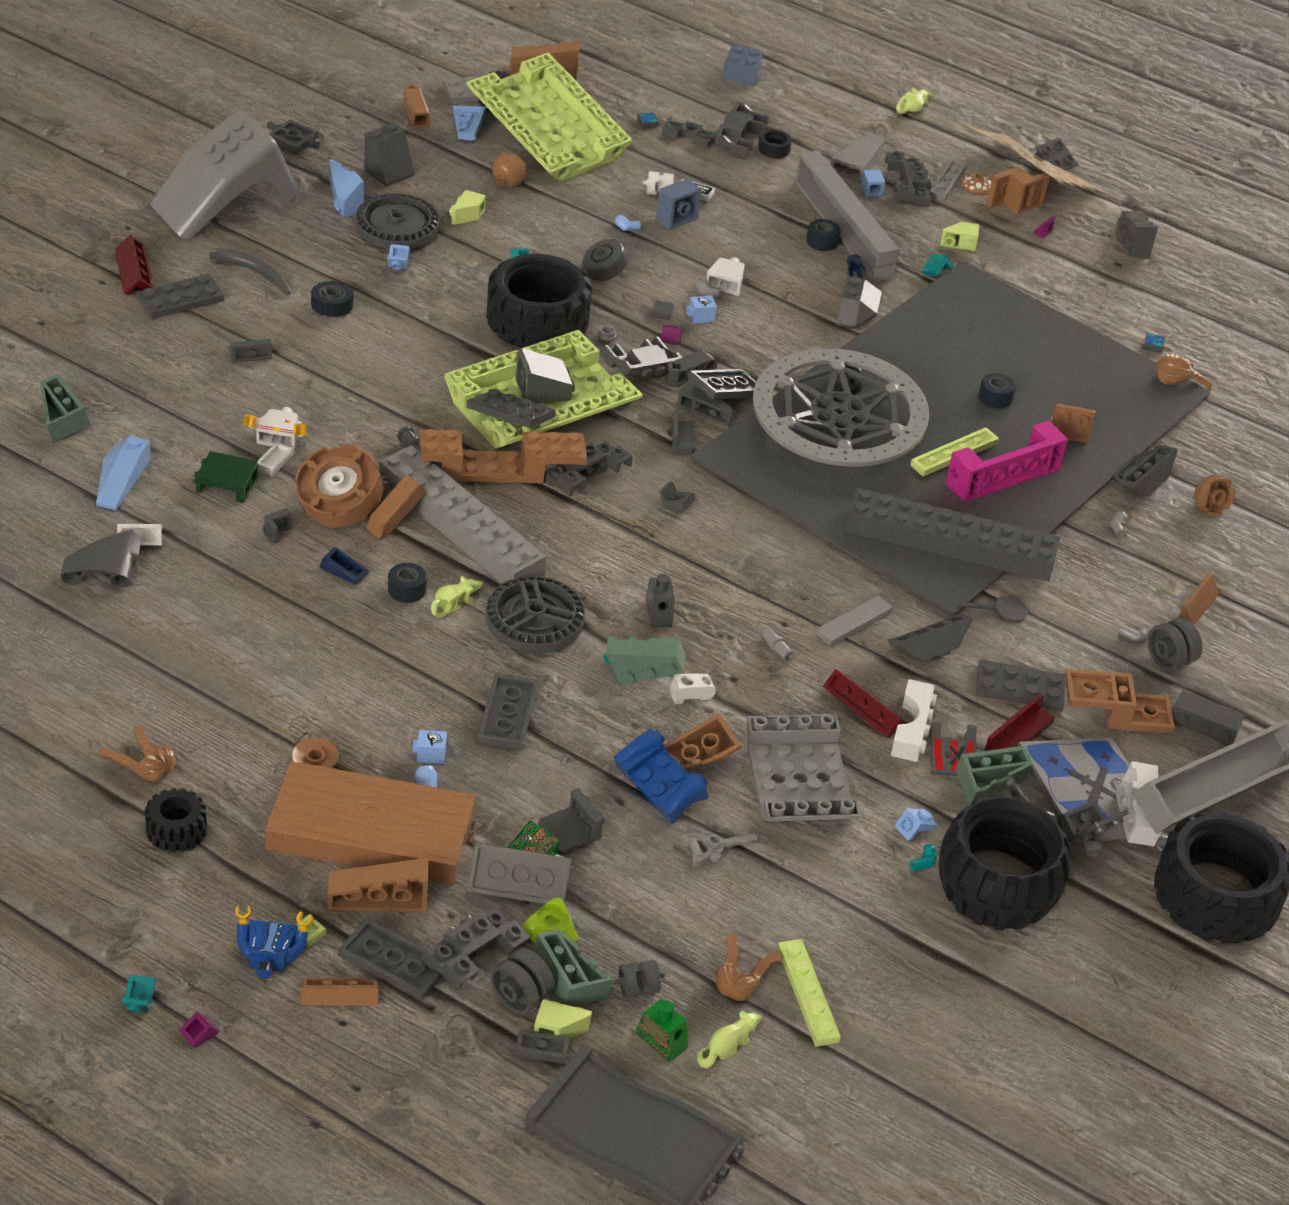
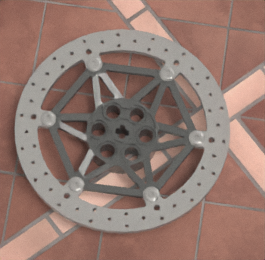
[753,348,929,467]

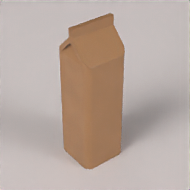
[403,83,430,128]
[366,474,427,540]

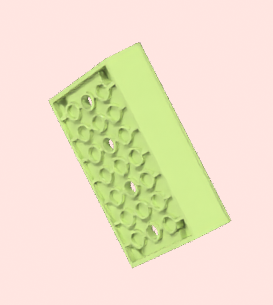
[466,53,632,182]
[444,330,643,449]

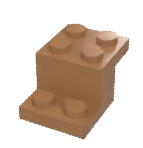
[986,166,1050,214]

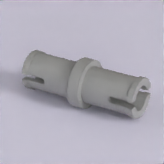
[760,626,795,663]

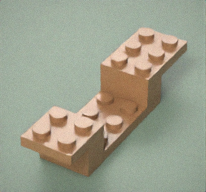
[419,429,587,483]

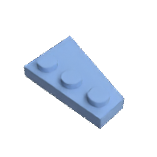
[453,106,487,141]

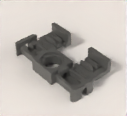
[662,117,718,148]

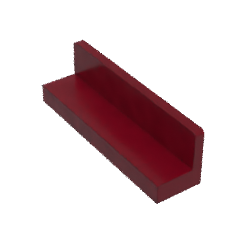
[115,235,154,295]
[822,669,908,738]
[984,694,1055,751]

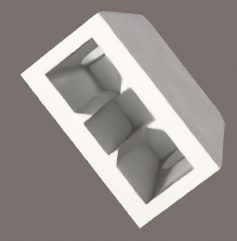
[706,257,745,296]

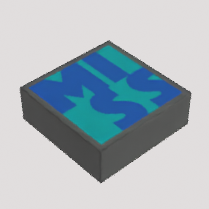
[637,112,659,129]
[1144,333,1165,352]

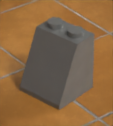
[364,123,414,187]
[515,348,575,404]

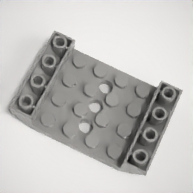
[747,714,861,822]

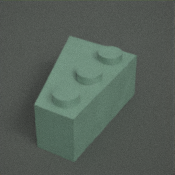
[40,374,90,443]

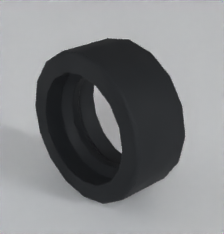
[758,129,792,158]

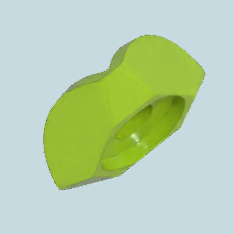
[521,897,578,942]

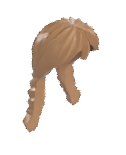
[1155,353,1212,391]
[98,726,176,782]
[716,933,782,1001]

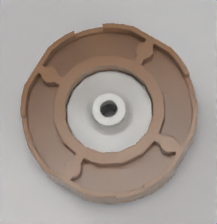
[295,444,383,528]

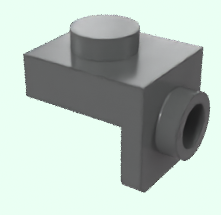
[659,482,695,511]
[262,508,291,543]

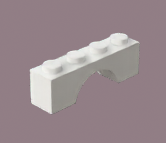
[891,679,937,762]

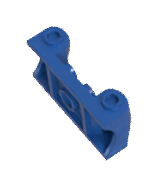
[613,729,709,824]

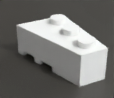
[1115,761,1163,846]

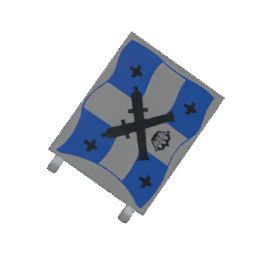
[1018,737,1171,856]

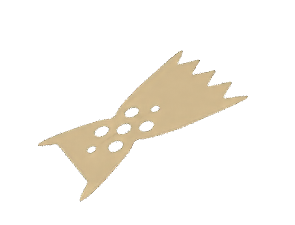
[963,123,1105,193]

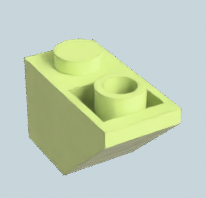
[450,190,486,225]
[940,222,979,251]
[534,999,592,1039]

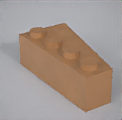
[328,858,428,912]

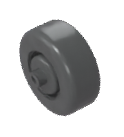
[582,239,628,281]

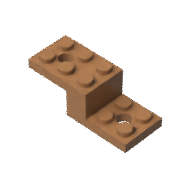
[1064,669,1175,734]

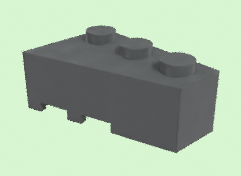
[1117,211,1158,257]

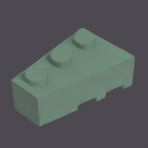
[606,636,686,685]
[955,746,1033,806]
[532,929,614,1007]

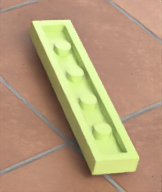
[910,427,999,477]
[777,939,841,1047]

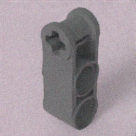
[665,349,718,387]

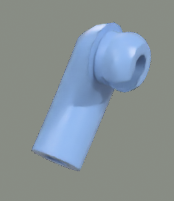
[615,215,641,231]

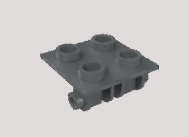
[1035,137,1078,170]

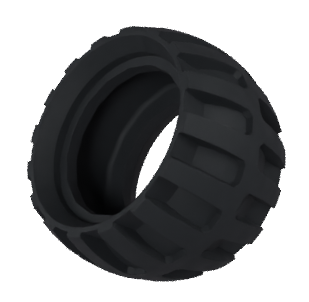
[939,795,1070,931]

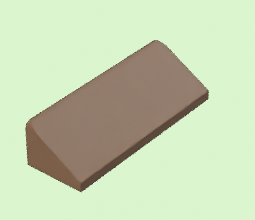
[1179,573,1219,625]
[301,978,379,1006]

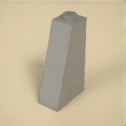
[830,134,886,183]

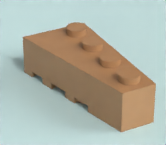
[510,40,580,80]

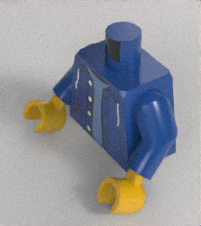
[235,905,314,979]

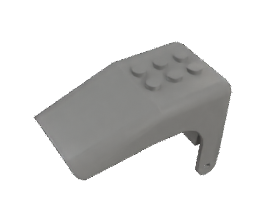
[149,110,301,239]

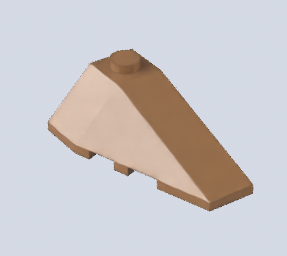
[664,713,742,769]

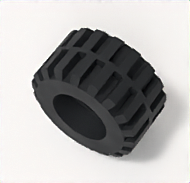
[144,788,207,853]

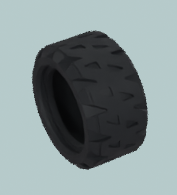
[486,254,592,348]
[1154,812,1289,944]

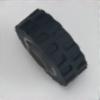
[311,281,354,317]

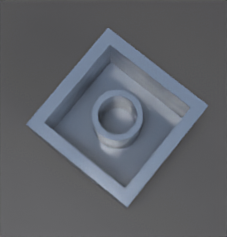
[723,45,764,85]
[656,179,701,230]

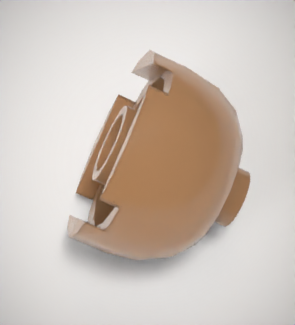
[492,151,529,187]
[1194,475,1235,517]

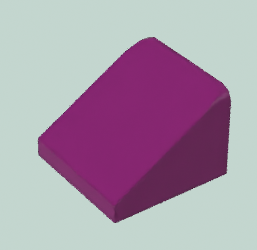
[1033,215,1056,238]
[661,325,682,344]
[179,1011,220,1048]

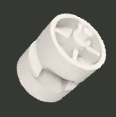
[642,171,675,195]

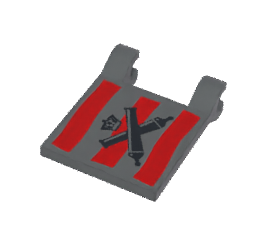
[930,722,977,776]

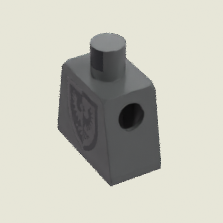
[646,574,675,627]

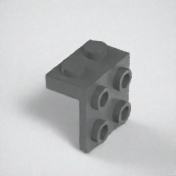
[538,788,604,854]
[1057,800,1129,842]

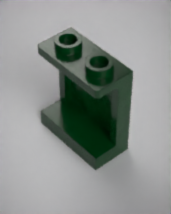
[193,451,258,503]

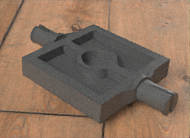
[267,120,320,153]

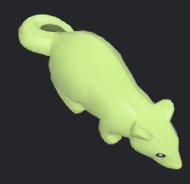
[896,88,930,114]
[431,576,483,618]
[697,1011,761,1069]

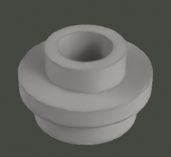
[598,325,617,342]

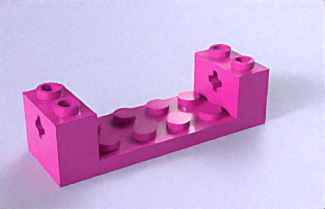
[945,421,1068,503]

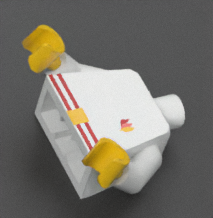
[243,407,307,450]

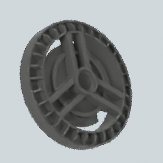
[355,193,440,249]
[485,576,586,653]

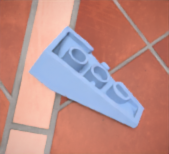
[329,159,364,217]
[96,435,151,510]

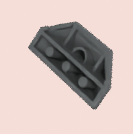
[836,276,882,330]
[1112,445,1178,496]
[888,614,972,662]

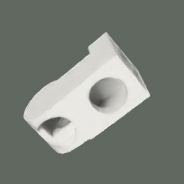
[670,673,716,704]

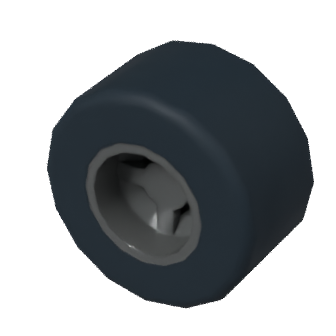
[806,219,840,251]
[979,373,1016,408]
[388,563,427,603]

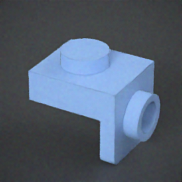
[387,244,410,270]
[895,808,937,841]

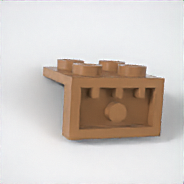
[1050,404,1095,443]

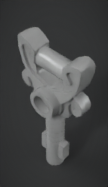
[681,831,758,868]

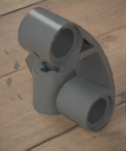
[60,530,141,587]

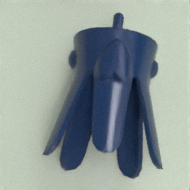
[847,254,867,279]

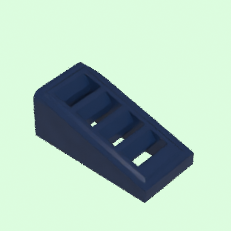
[320,547,369,585]

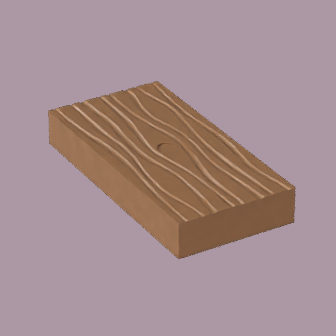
[265,761,476,884]

